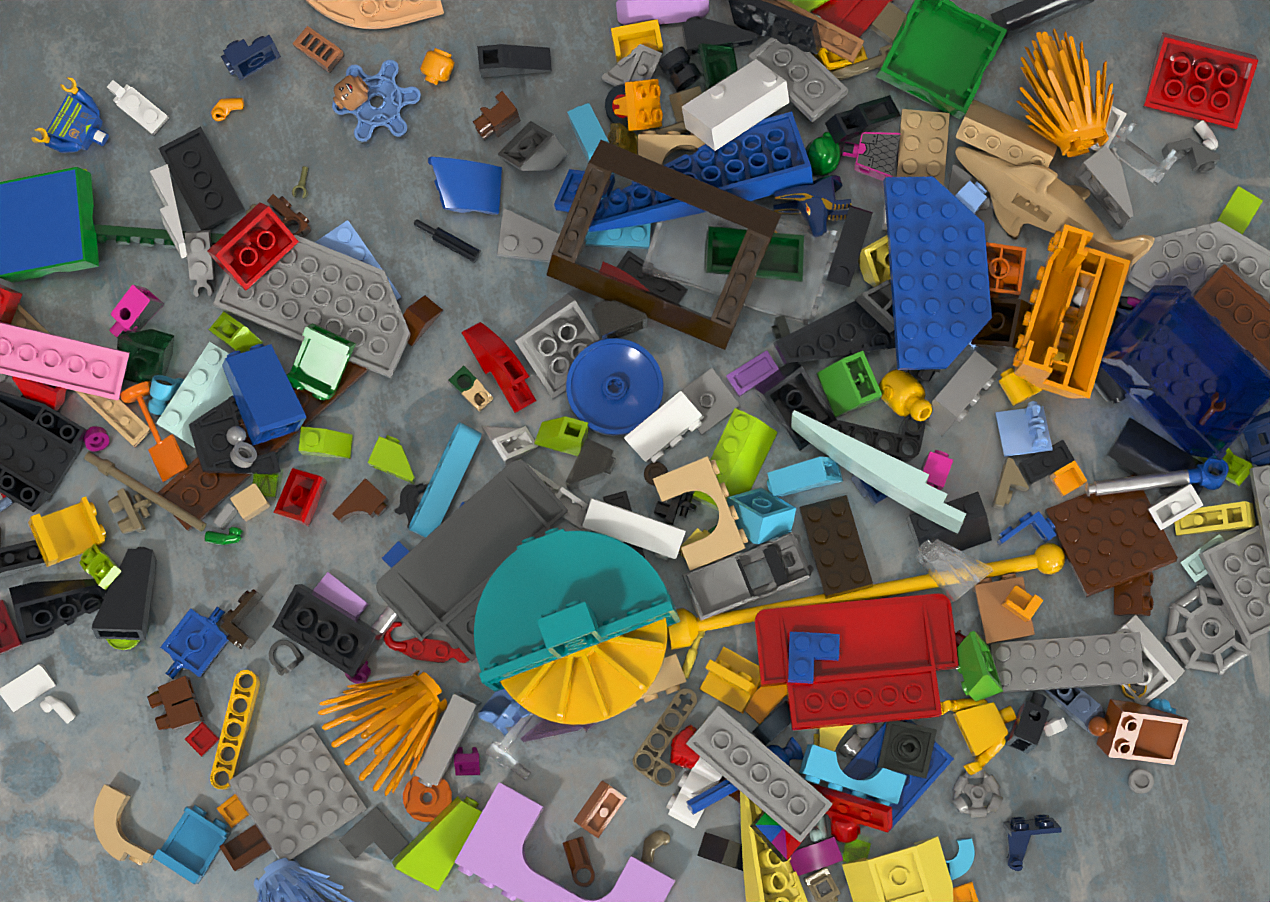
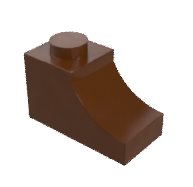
[332,478,389,523]

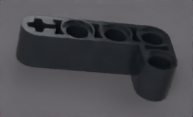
[829,415,925,462]

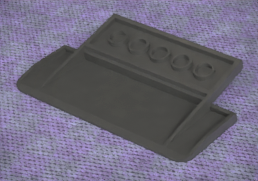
[376,460,568,662]

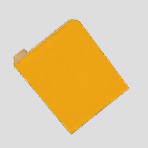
[1049,460,1087,497]
[1002,586,1043,622]

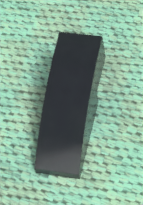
[825,95,901,144]

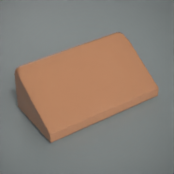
[574,781,626,838]

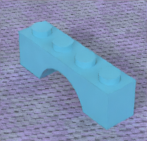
[799,744,906,806]

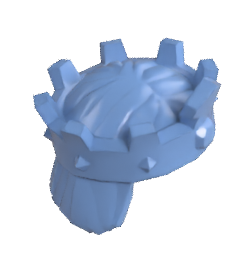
[478,689,530,736]

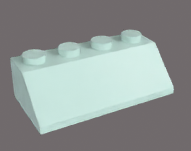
[156,342,233,448]

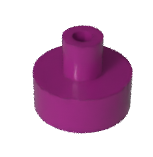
[83,426,109,452]
[344,661,371,684]

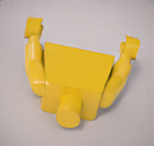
[940,698,1017,775]

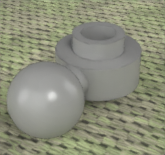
[226,426,257,468]
[838,723,876,757]

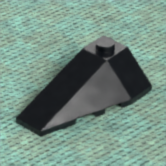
[9,579,112,643]

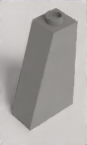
[414,692,482,787]

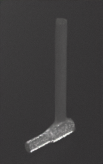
[485,712,534,781]

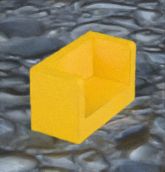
[611,19,663,62]

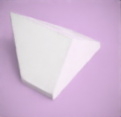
[482,426,538,466]

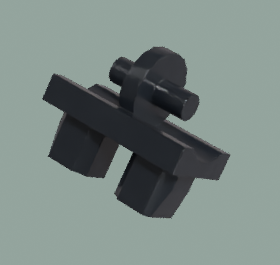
[654,493,697,525]

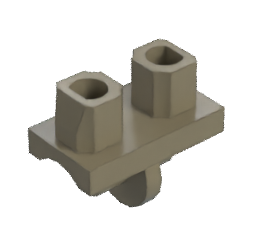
[108,488,152,534]

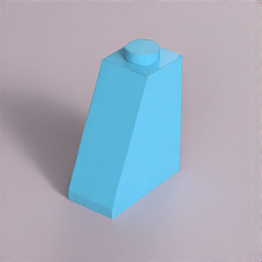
[567,103,614,174]
[767,456,843,497]

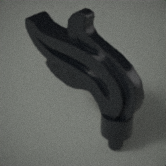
[394,483,429,529]

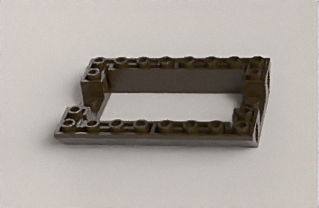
[547,140,782,350]

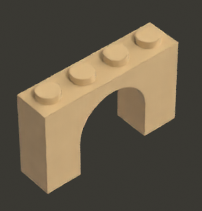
[637,131,708,165]
[653,456,748,571]

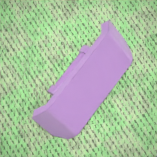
[616,0,709,25]

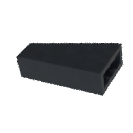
[92,547,157,640]

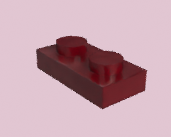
[0,600,23,655]

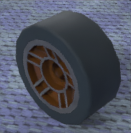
[752,700,791,746]

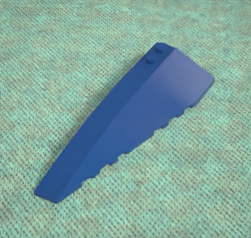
[588,111,813,232]

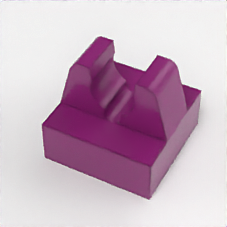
[454,747,481,776]

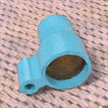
[147,375,184,415]

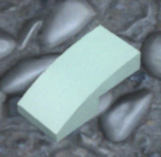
[1180,534,1225,582]

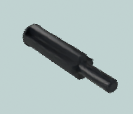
[414,219,481,263]

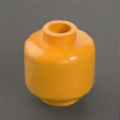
[420,48,455,85]

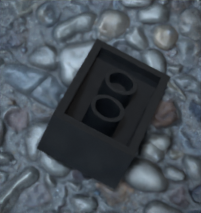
[754,363,837,451]

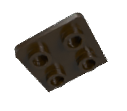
[220,589,263,650]

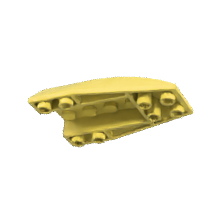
[842,836,953,902]

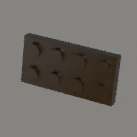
[799,495,873,599]

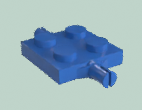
[160,606,229,679]

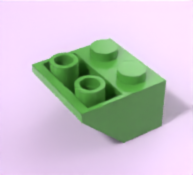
[816,351,882,418]

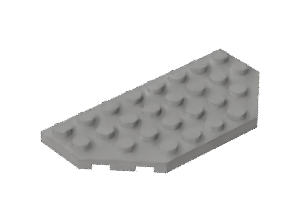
[1127,221,1270,327]
[213,235,411,379]

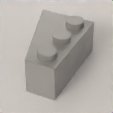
[925,351,997,436]

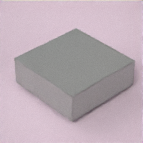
[213,503,238,530]

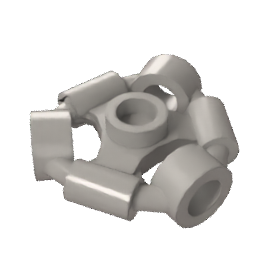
[952,768,1003,818]

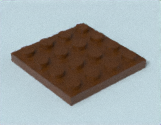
[1045,474,1178,597]

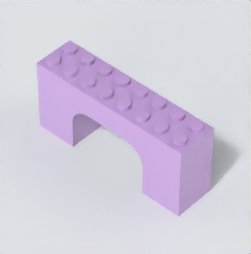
[454,782,675,902]

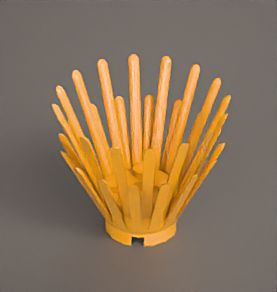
[318,670,448,796]

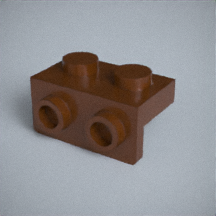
[1114,572,1154,616]

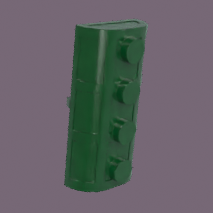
[704,226,804,282]

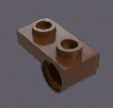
[267,194,312,237]

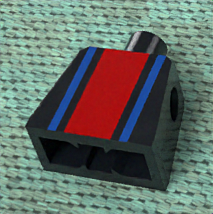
[1005,692,1049,754]

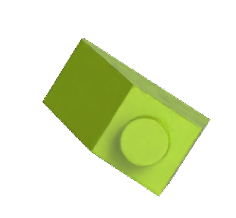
[208,311,263,353]
[299,427,353,459]
[367,435,416,485]

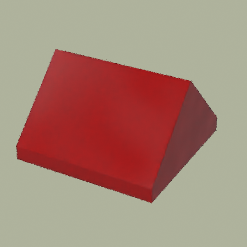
[273,468,327,527]

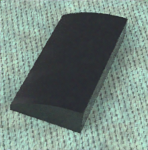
[1104,417,1212,496]
[272,584,383,677]

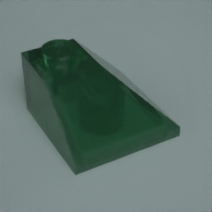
[117,329,174,383]

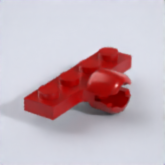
[808,782,893,843]

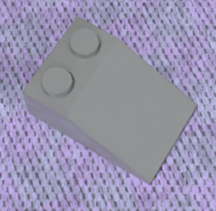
[1075,145,1134,229]

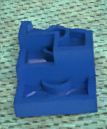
[428,157,502,215]

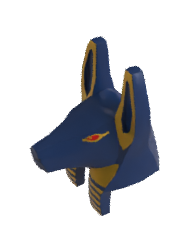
[773,175,852,237]

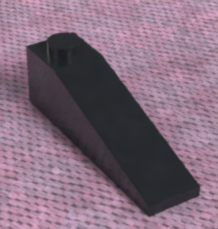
[0,540,82,578]

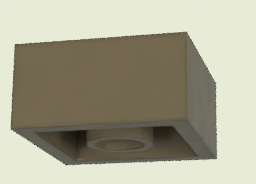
[870,2,906,44]

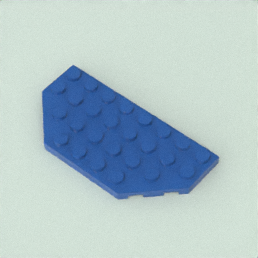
[883,176,992,370]

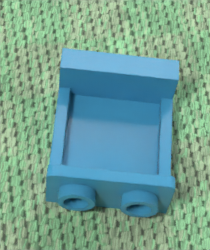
[153,805,231,884]

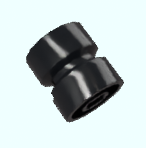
[658,46,702,92]

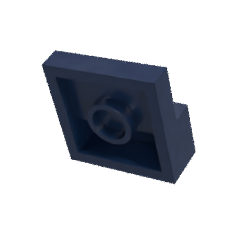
[220,35,281,80]

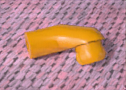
[211,98,244,122]

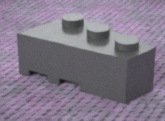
[855,279,894,333]

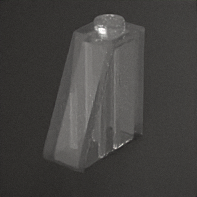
[915,539,994,603]

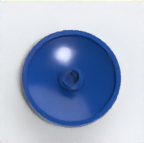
[566,338,663,436]

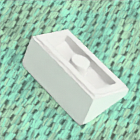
[0,664,56,712]

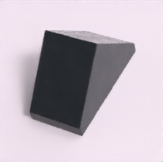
[697,832,743,871]

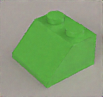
[957,631,1003,702]

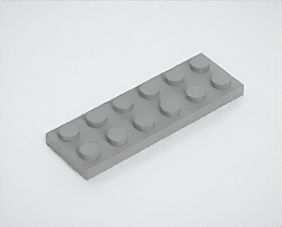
[990,632,1144,693]
[685,706,833,843]

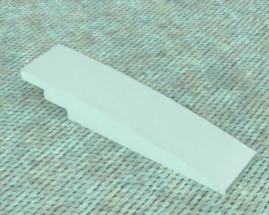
[791,410,966,534]

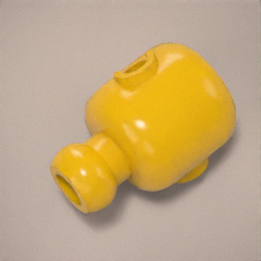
[879,369,932,421]

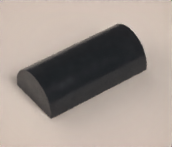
[990,0,1094,39]

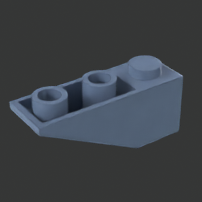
[1042,688,1105,733]

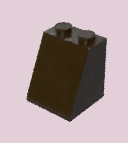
[971,297,1032,357]

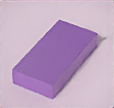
[726,350,779,397]

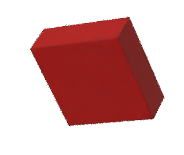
[185,722,220,757]

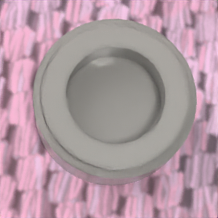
[1128,769,1154,794]

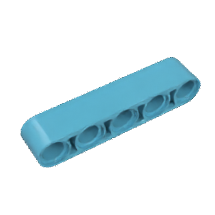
[409,422,482,538]

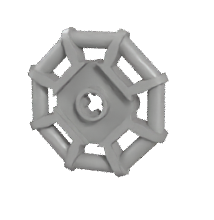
[1164,584,1251,675]

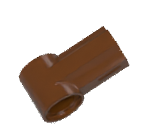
[562,836,595,888]

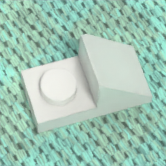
[1148,484,1203,530]

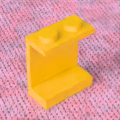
[28,496,106,567]

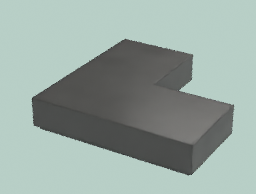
[339,806,409,860]

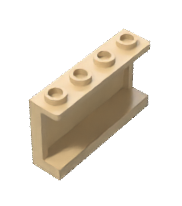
[956,99,1057,168]

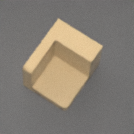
[230,483,271,522]

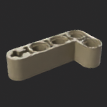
[633,689,697,787]

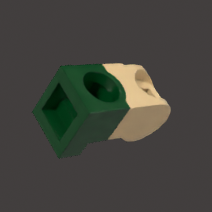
[448,365,494,412]

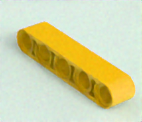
[210,670,260,790]

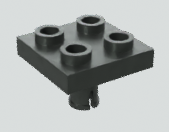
[877,721,937,779]

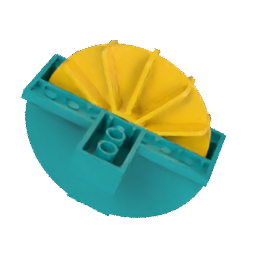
[474,528,680,725]

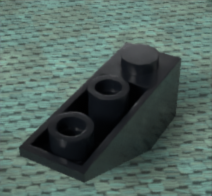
[477,44,552,78]

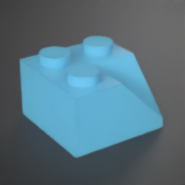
[727,488,796,544]

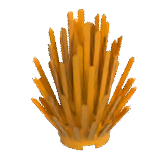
[1016,28,1114,157]

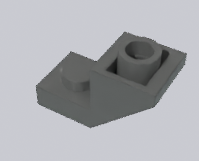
[1162,138,1220,172]

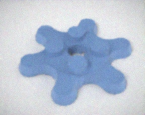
[332,60,421,142]

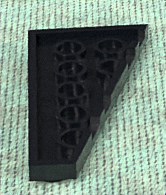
[773,301,896,365]

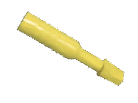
[682,631,705,679]

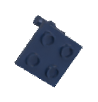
[1003,814,1062,871]

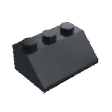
[906,492,992,565]

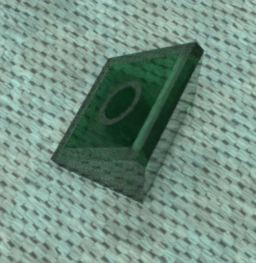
[698,43,738,92]

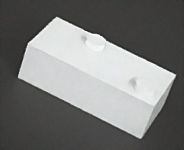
[682,59,789,151]
[582,498,686,561]

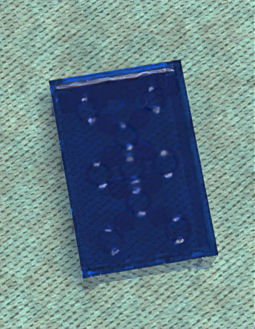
[1100,285,1270,460]

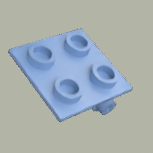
[995,401,1053,457]

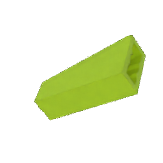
[392,796,482,891]

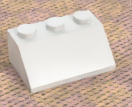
[624,391,704,463]
[1112,615,1185,706]

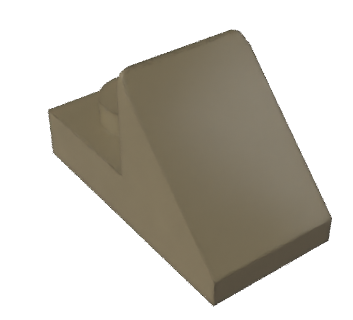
[992,457,1029,509]

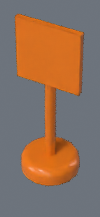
[120,381,188,482]

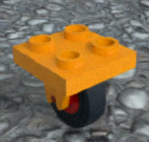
[605,79,663,131]

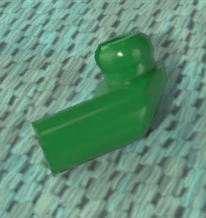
[204,527,242,546]

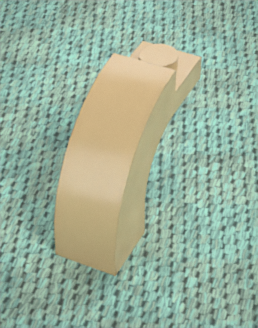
[93,784,155,865]

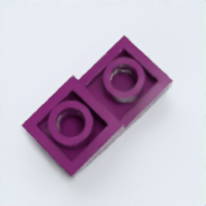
[790,836,843,876]

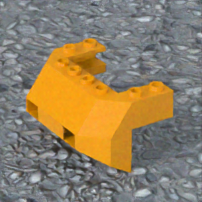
[1012,224,1131,399]

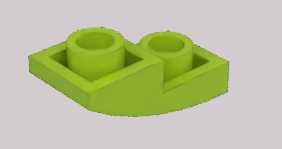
[79,544,121,590]

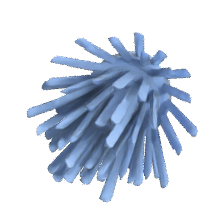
[254,858,354,902]

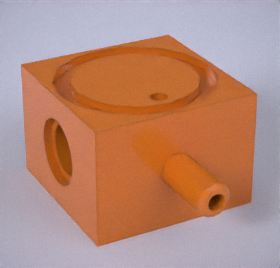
[986,242,1027,299]

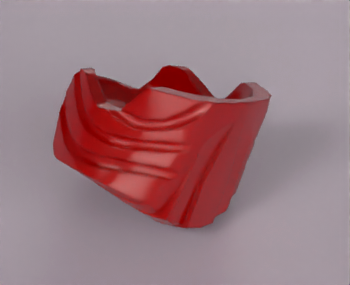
[670,724,700,769]

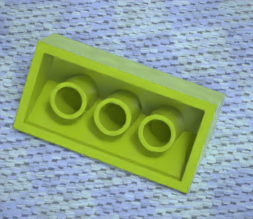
[693,408,778,511]

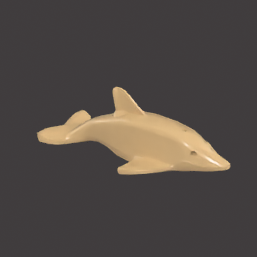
[955,146,1155,287]

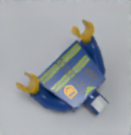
[31,77,109,153]

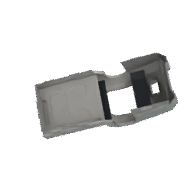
[682,532,813,621]

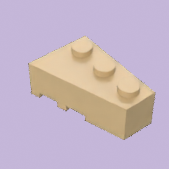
[626,654,687,710]

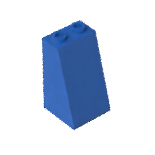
[222,344,306,445]

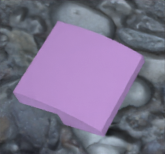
[313,572,369,618]

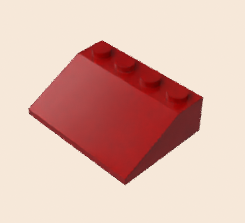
[1144,32,1258,129]

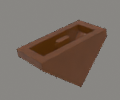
[403,295,443,347]

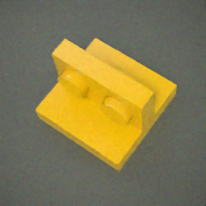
[699,647,760,714]

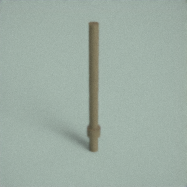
[84,451,206,532]

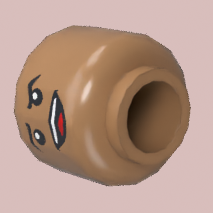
[333,75,369,111]

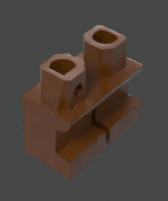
[473,91,521,141]
[147,676,205,730]

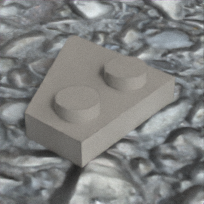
[601,44,662,86]

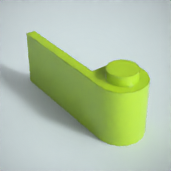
[1216,186,1263,235]

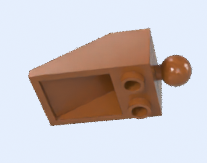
[1088,699,1189,765]

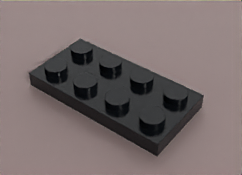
[728,0,822,54]
[158,126,245,230]

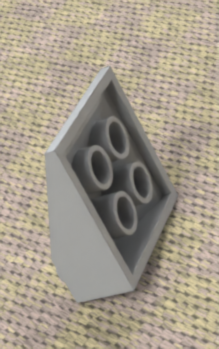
[514,294,600,399]

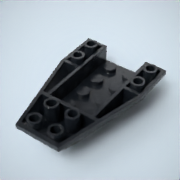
[0,391,86,513]

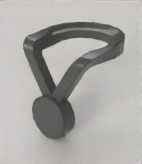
[269,640,304,676]

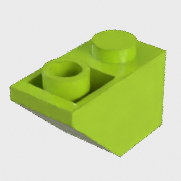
[534,416,588,457]

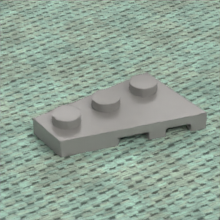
[497,208,560,263]

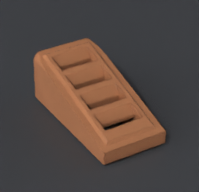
[292,26,344,73]

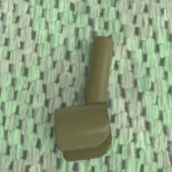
[292,166,308,199]

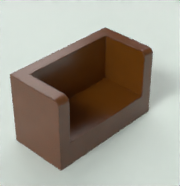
[219,825,272,871]

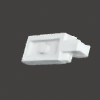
[107,80,169,136]

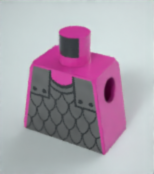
[842,132,900,181]
[109,285,164,339]

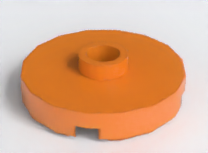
[403,776,452,822]

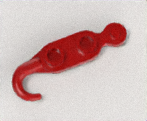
[383,622,470,663]

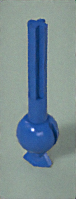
[686,737,804,815]

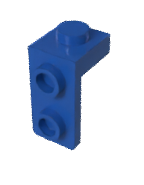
[997,511,1056,546]

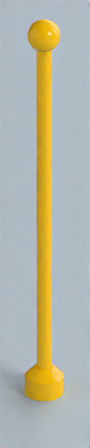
[667,543,1065,650]

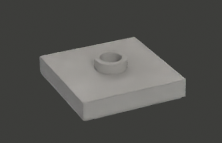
[673,368,741,435]

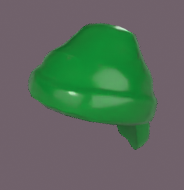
[805,132,842,176]

